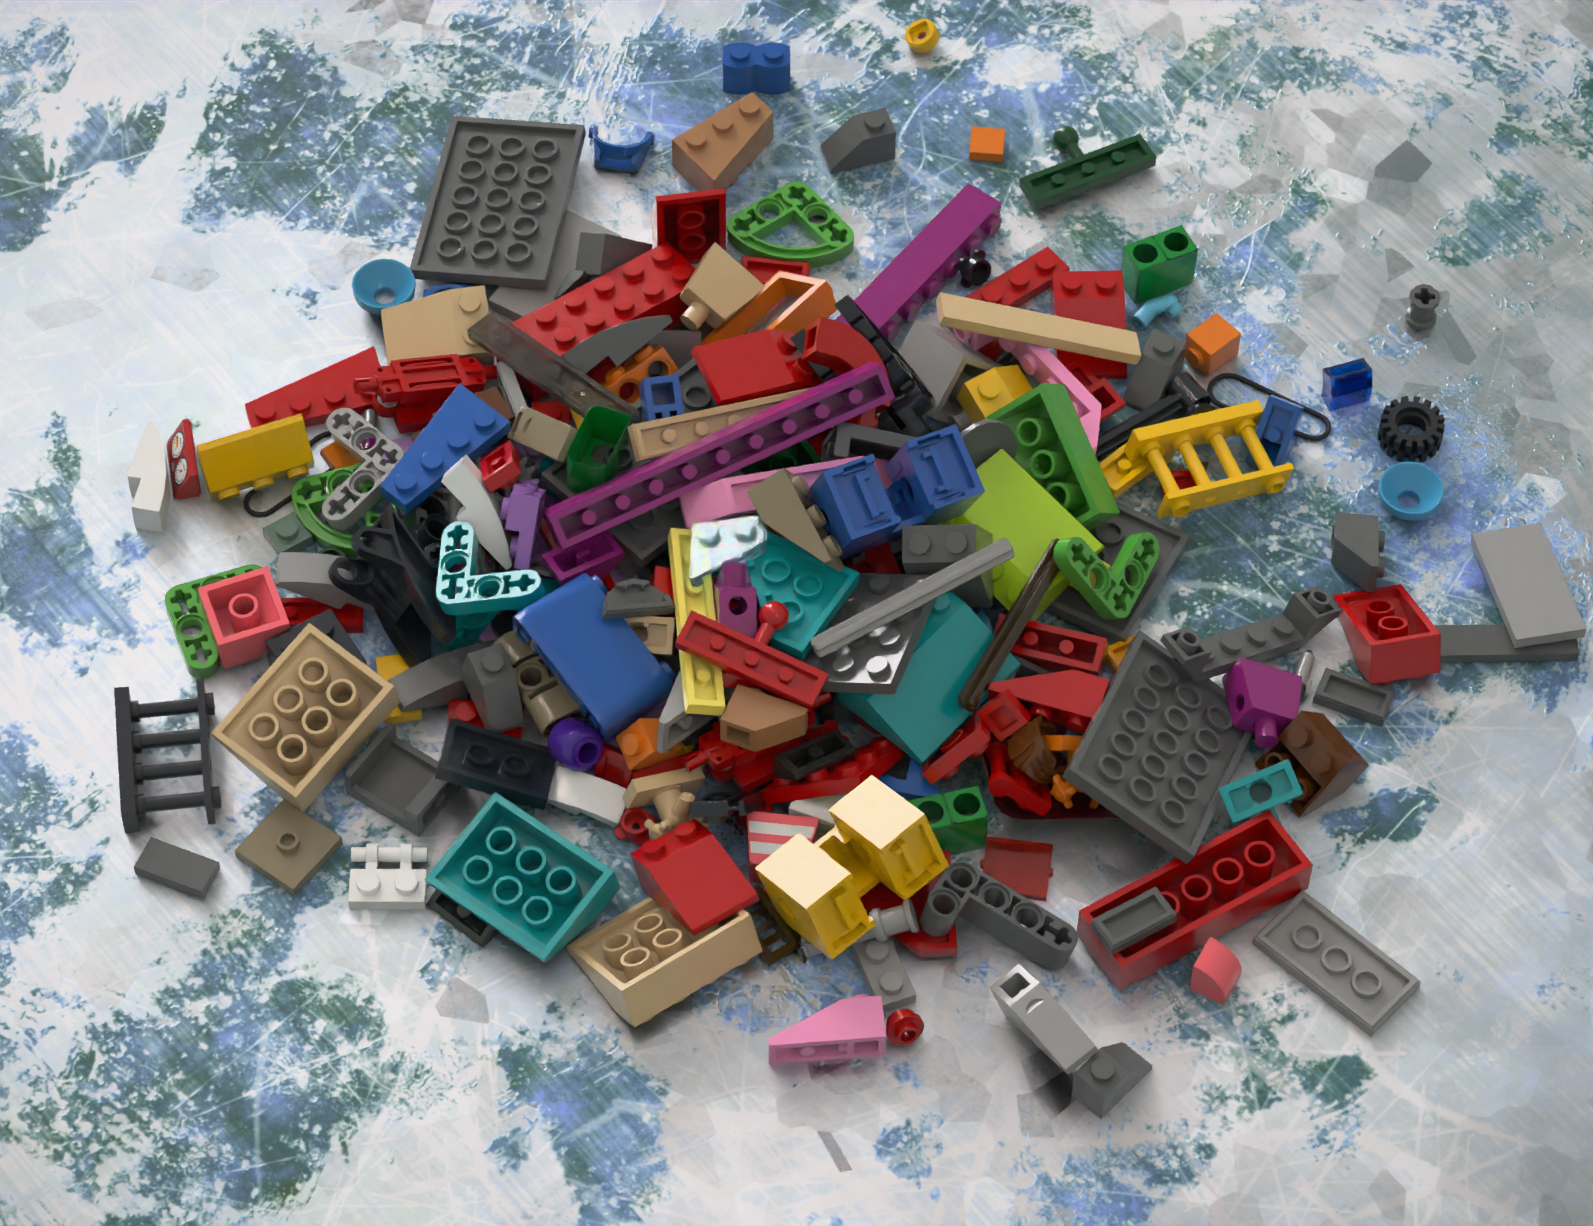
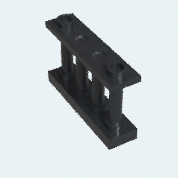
[114,679,222,833]

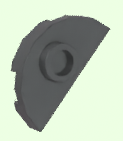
[601,578,676,620]

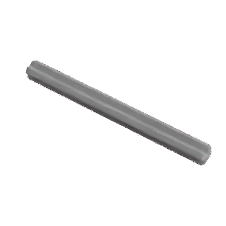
[810,538,1015,658]

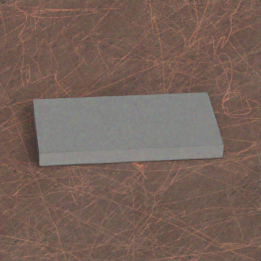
[488,210,621,320]
[1470,523,1586,648]
[1252,890,1421,1037]

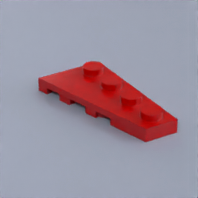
[244,346,380,429]

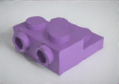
[500,479,546,570]

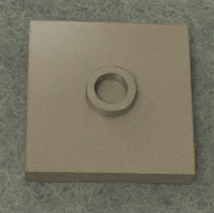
[235,799,343,896]

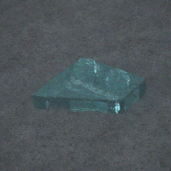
[689,515,767,588]

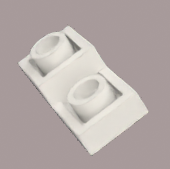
[547,766,626,828]

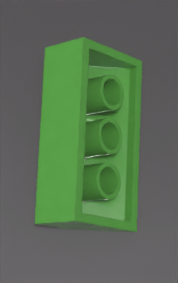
[987,383,1120,531]

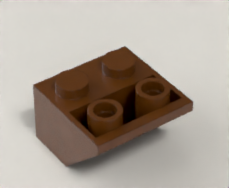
[1255,711,1369,817]

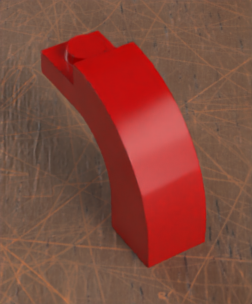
[802,317,890,429]

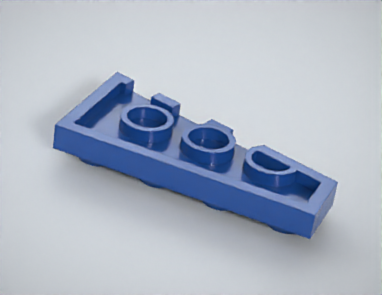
[380,383,511,514]

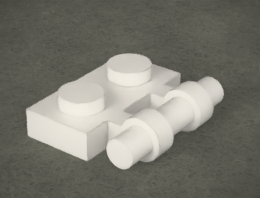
[348,843,428,910]

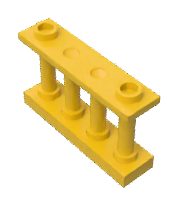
[1124,400,1294,519]

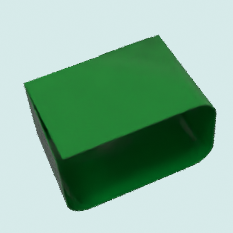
[1121,225,1198,304]
[567,406,631,493]
[908,785,989,856]

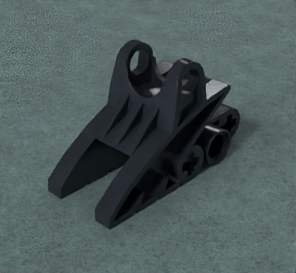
[790,294,934,437]
[328,496,456,668]

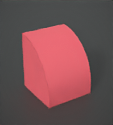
[1189,937,1242,1005]

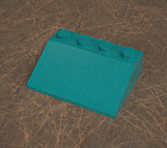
[838,591,1021,766]
[425,792,621,963]

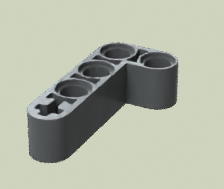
[919,861,1078,970]

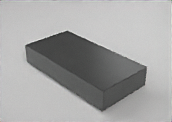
[1312,668,1396,727]
[134,837,220,899]
[1090,886,1177,956]

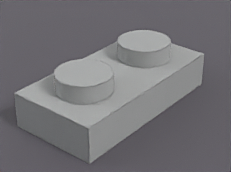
[852,936,916,1013]

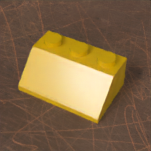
[957,365,1032,424]
[197,413,314,501]

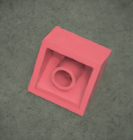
[198,566,290,669]

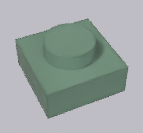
[263,512,313,555]

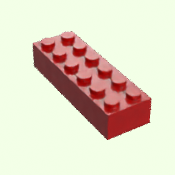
[492,241,695,402]
[1076,809,1313,991]

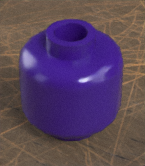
[547,718,603,772]

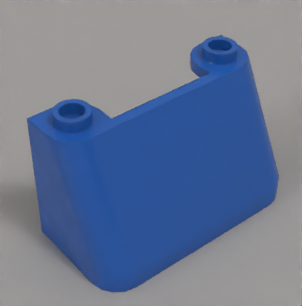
[513,573,676,745]

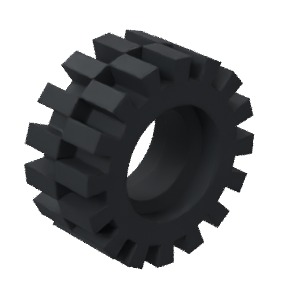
[1378,396,1445,463]

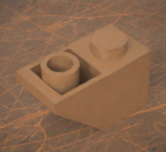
[720,684,808,752]

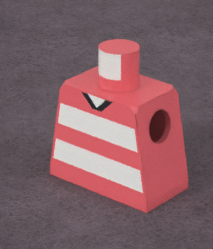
[747,811,819,901]

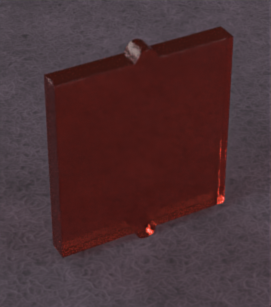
[980,836,1053,901]

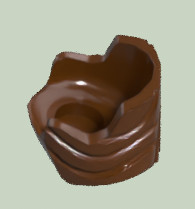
[1007,715,1068,785]

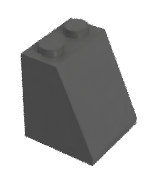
[902,524,993,608]

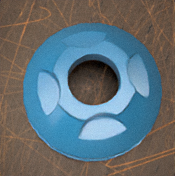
[352,259,416,315]
[1378,461,1444,521]

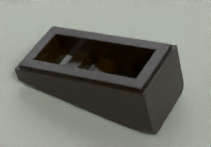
[744,884,801,967]

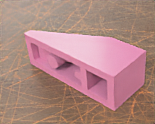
[768,994,886,1064]

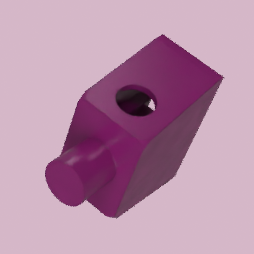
[713,562,757,639]
[1222,657,1302,749]

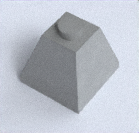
[899,320,1002,423]

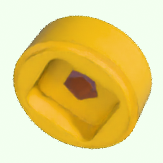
[905,19,940,53]

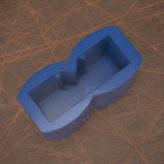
[723,43,790,95]

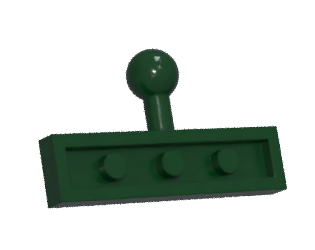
[1019,126,1156,211]

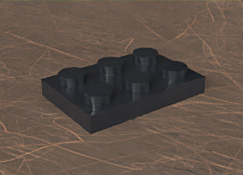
[435,718,556,810]

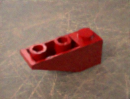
[988,670,1109,734]

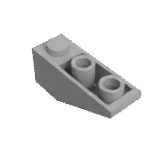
[989,964,1098,1075]

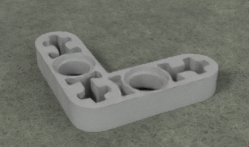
[322,408,405,530]

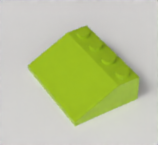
[938,449,1105,621]

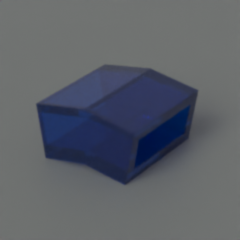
[1321,358,1372,411]

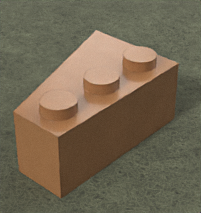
[672,92,773,191]

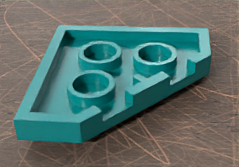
[744,529,860,661]

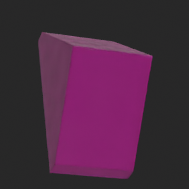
[542,529,624,586]

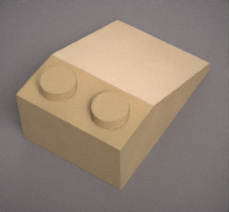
[381,285,494,366]

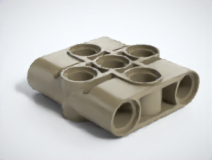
[491,630,591,738]

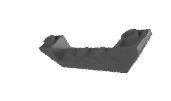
[1160,585,1341,683]

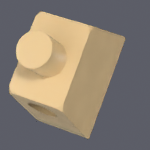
[679,242,765,331]

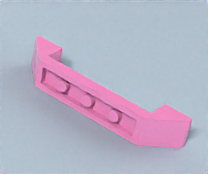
[953,328,1102,456]
[678,456,892,530]

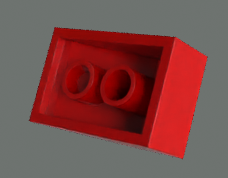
[652,188,726,264]
[1050,270,1128,379]
[691,329,822,406]
[1333,584,1441,685]
[630,819,760,936]

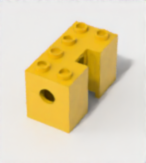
[755,775,949,960]

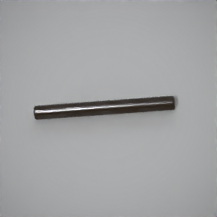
[957,538,1060,712]

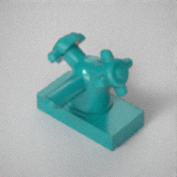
[1218,759,1303,825]

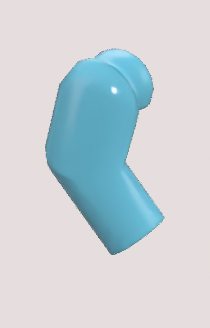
[1131,294,1183,330]

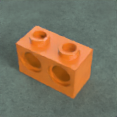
[599,343,679,413]

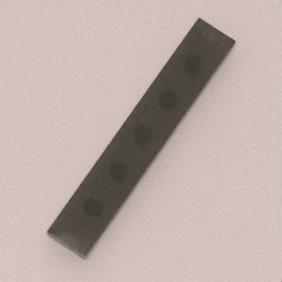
[467,310,643,425]

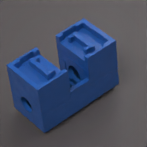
[807,424,985,560]

